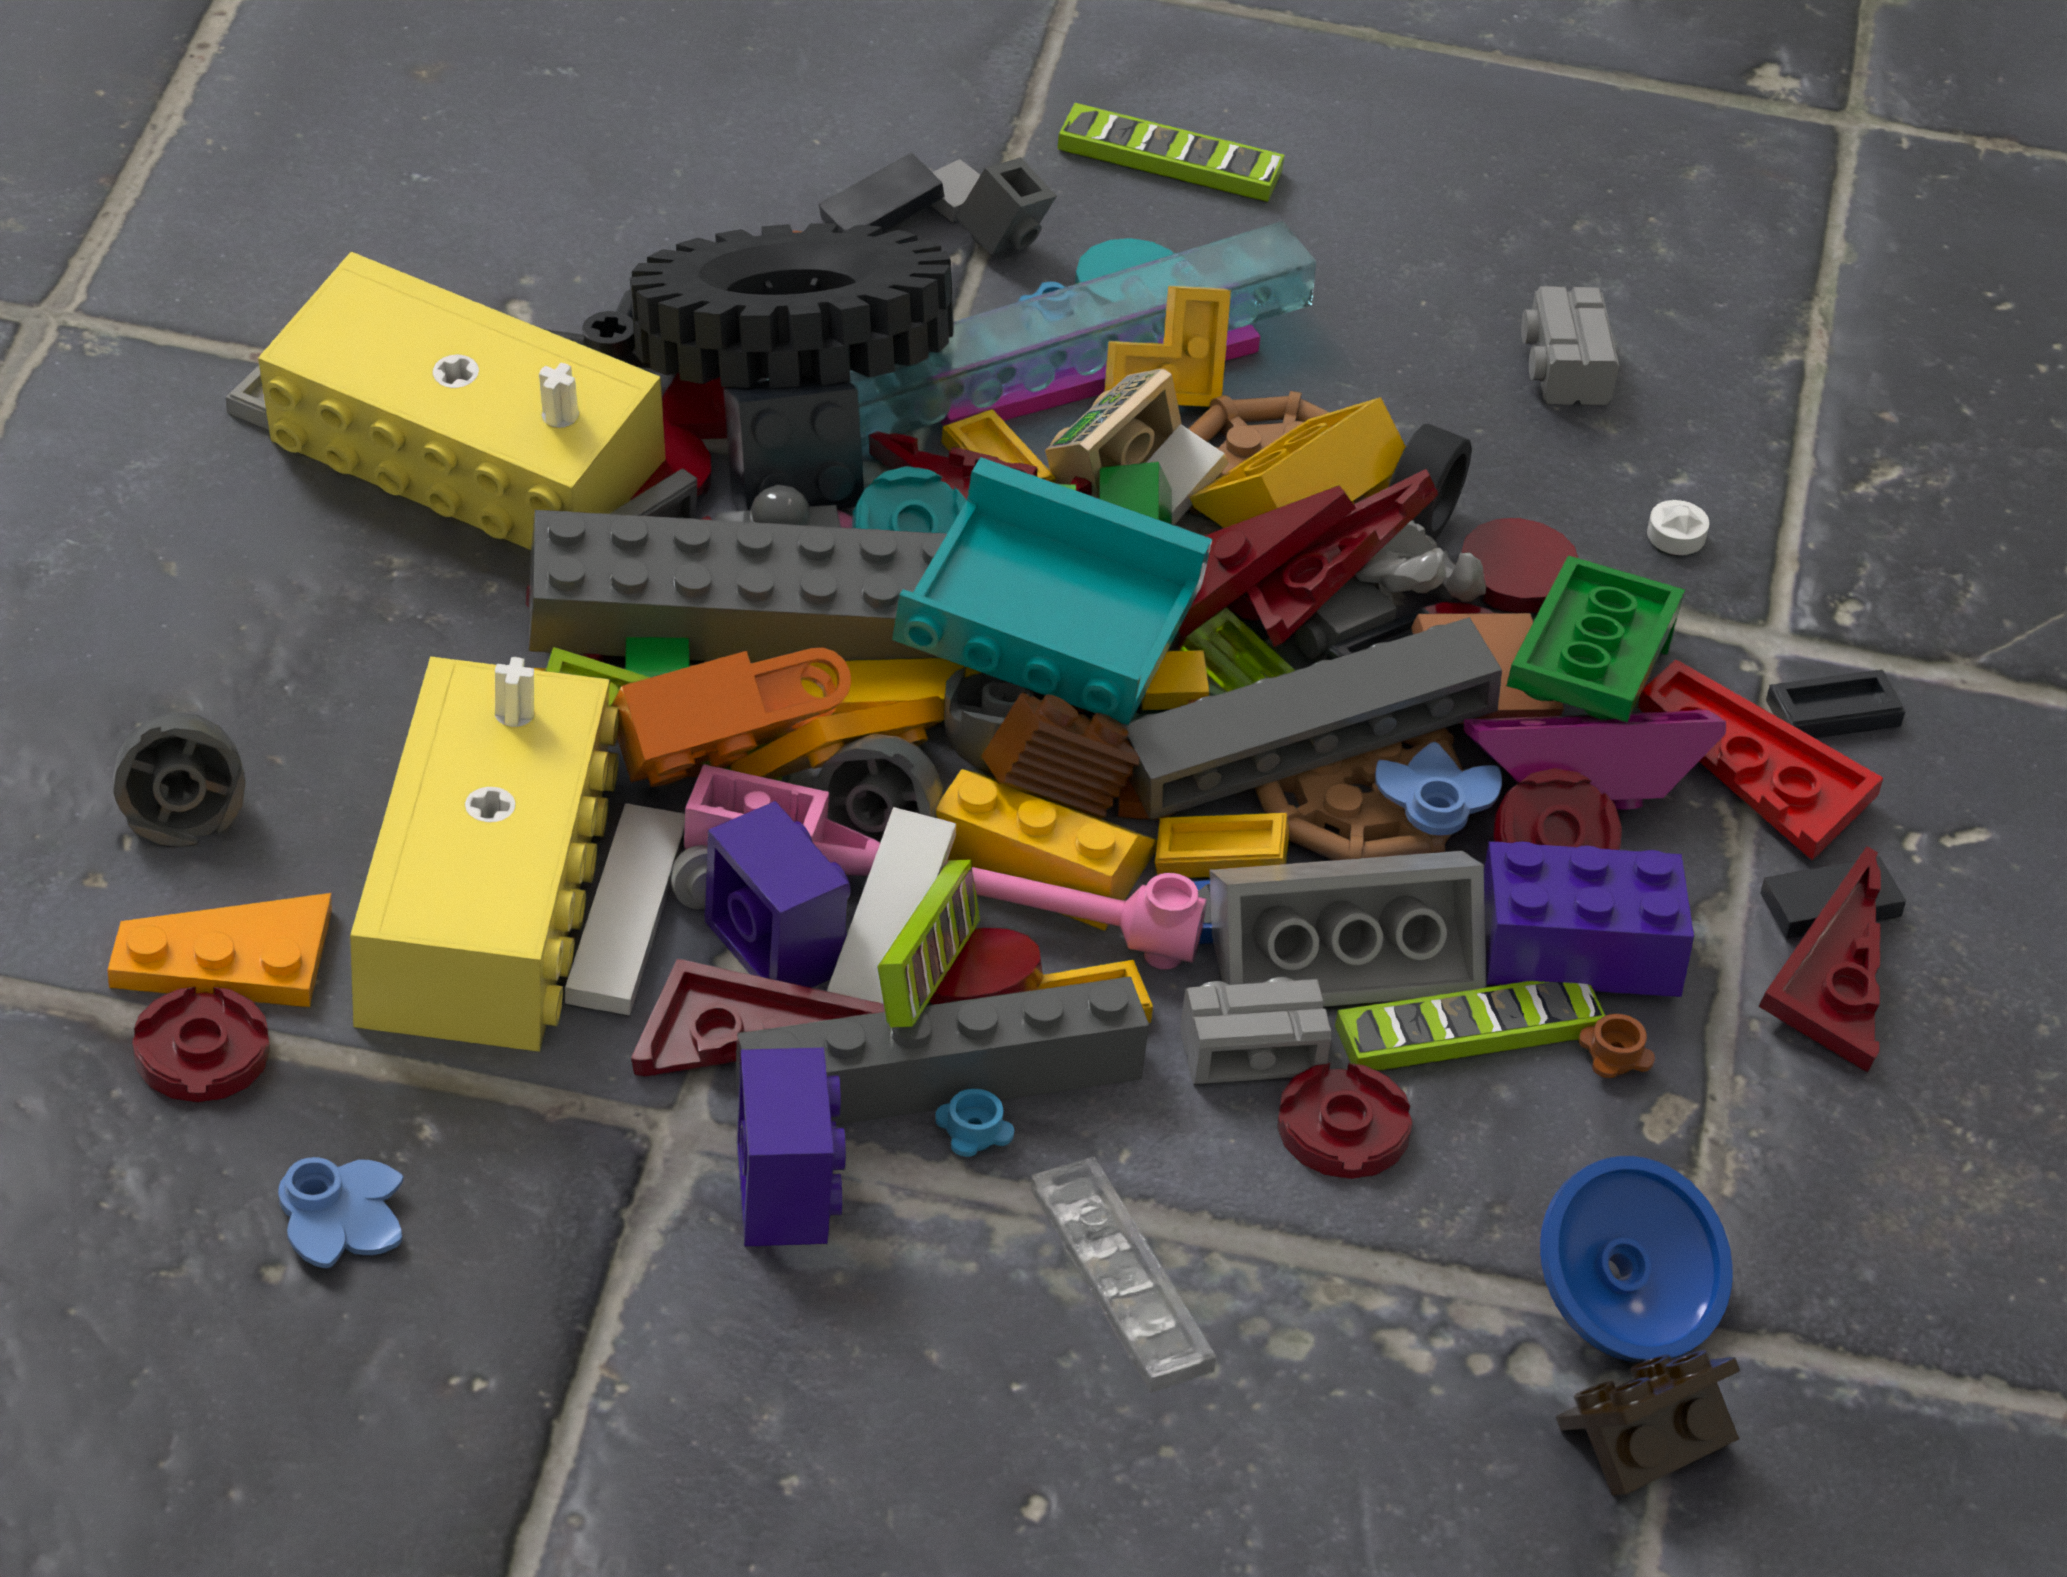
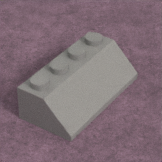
[1209,851,1486,1007]

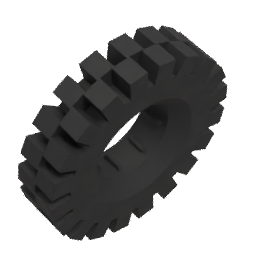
[630,223,954,389]

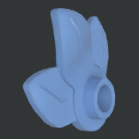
[1375,742,1502,835]
[278,1157,403,1268]

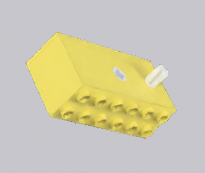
[258,252,666,550]
[350,656,619,1052]

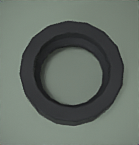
[1389,424,1472,540]

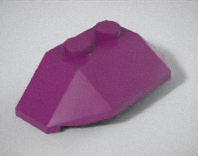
[1464,710,1726,809]

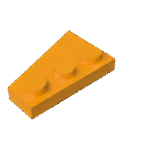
[730,695,944,779]
[107,893,332,1007]

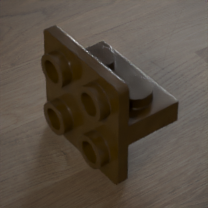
[1555,1350,1741,1495]

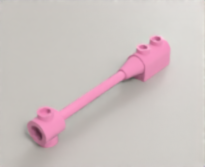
[684,764,1207,970]

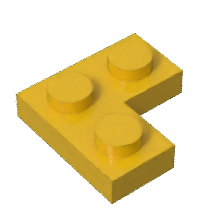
[1104,285,1231,406]

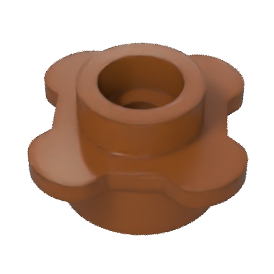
[1579,1014,1655,1078]

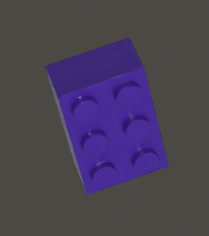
[1484,841,1694,997]

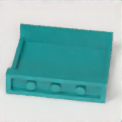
[892,457,1212,725]

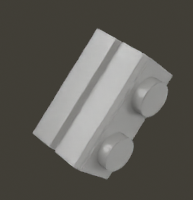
[1521,286,1619,405]
[1180,977,1331,1085]

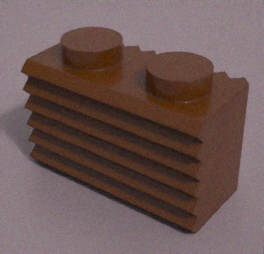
[981,692,1140,819]

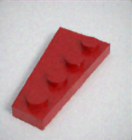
[1638,659,1883,860]

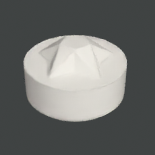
[1647,500,1709,555]

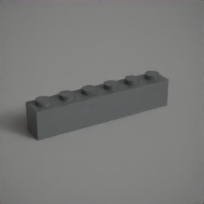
[1122,617,1502,820]
[735,976,1149,1125]

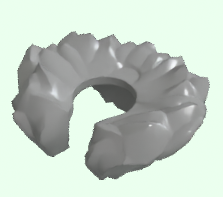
[1355,520,1486,602]

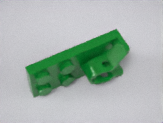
[1506,555,1685,722]

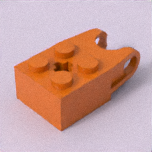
[611,648,851,787]

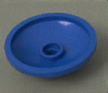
[1540,1156,1733,1363]

